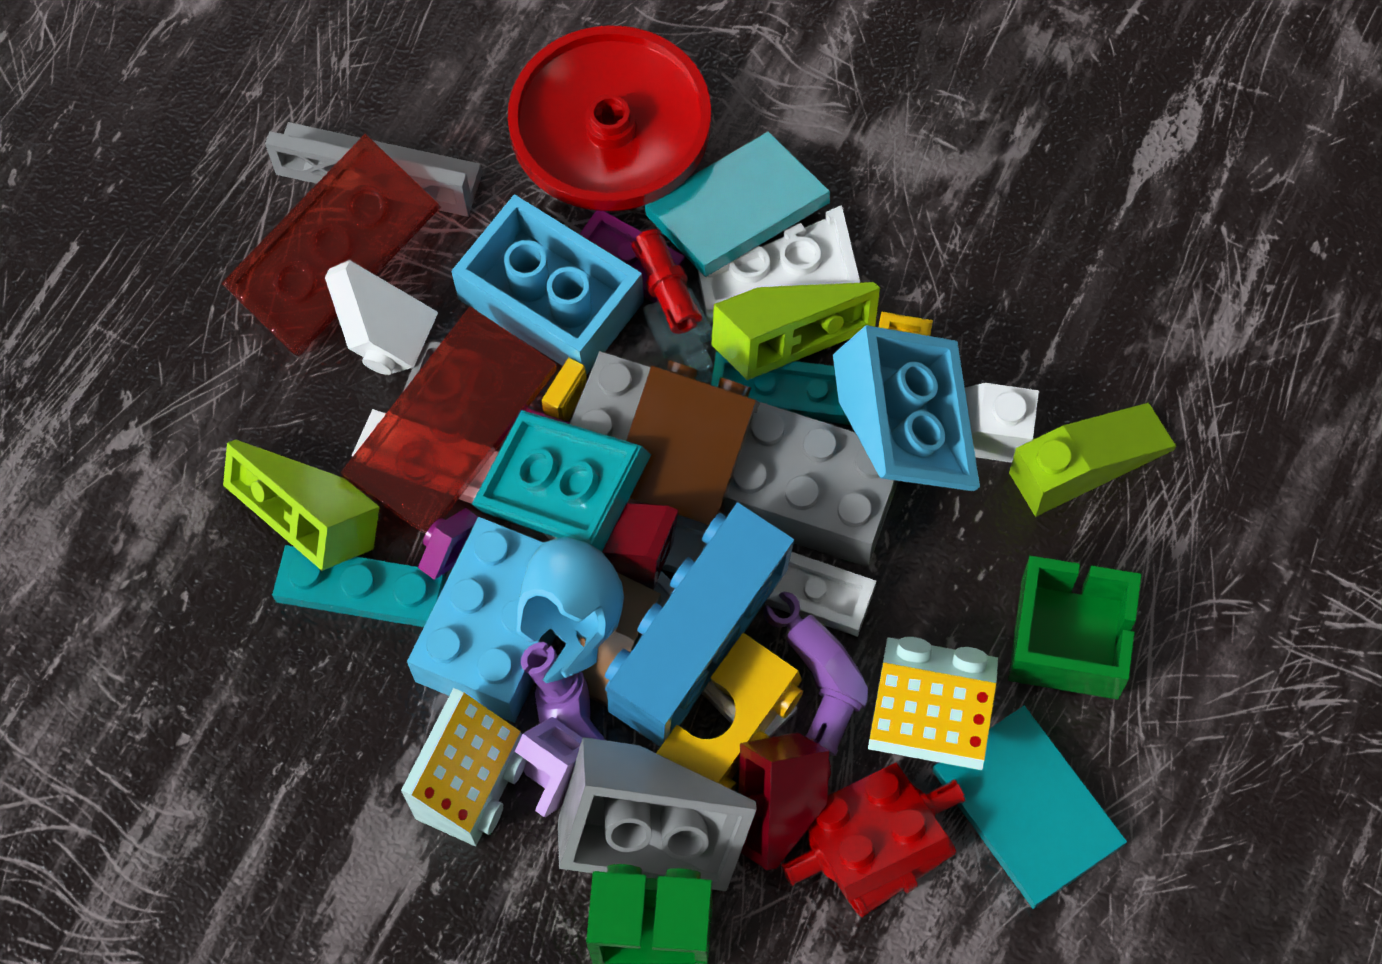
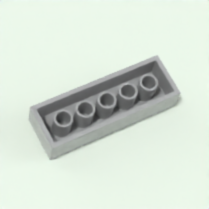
[570,351,898,567]

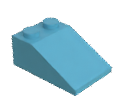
[833,325,980,491]

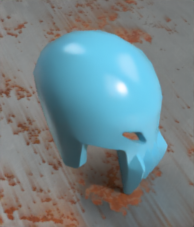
[517,537,624,683]

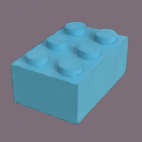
[451,194,644,375]
[407,517,556,723]

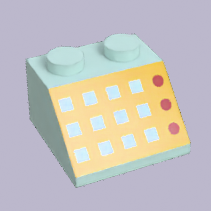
[868,637,998,770]
[401,688,527,846]

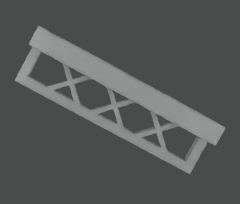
[265,122,482,217]

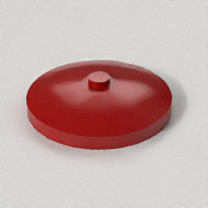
[508,25,711,211]

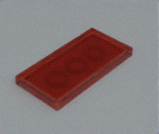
[221,134,441,356]
[340,306,557,534]

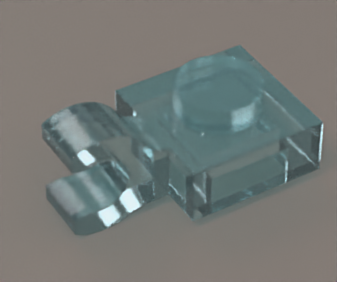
[643,288,713,383]

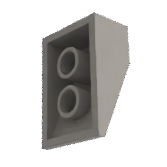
[558,737,757,891]

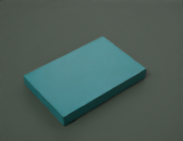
[645,132,830,277]
[472,410,651,552]
[932,705,1127,909]

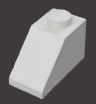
[325,260,438,375]
[965,383,1039,463]

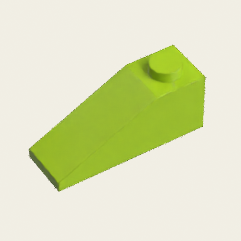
[711,282,880,380]
[1009,403,1176,517]
[223,440,379,571]

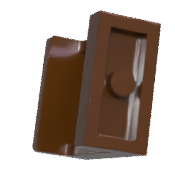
[626,360,760,525]

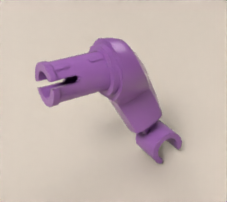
[763,592,868,756]
[521,642,607,741]

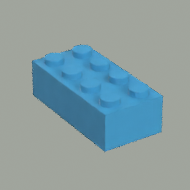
[604,502,795,747]

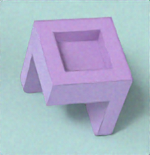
[515,716,582,817]

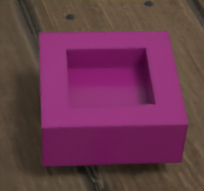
[418,508,478,580]

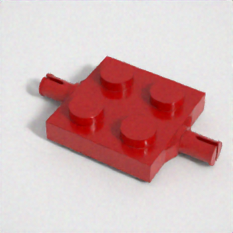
[781,762,965,902]

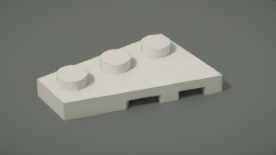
[698,205,860,322]

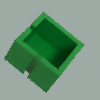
[1008,555,1141,700]
[586,864,713,964]

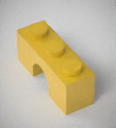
[656,632,803,791]

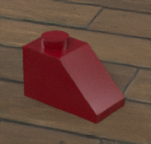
[602,503,679,590]
[738,732,831,870]

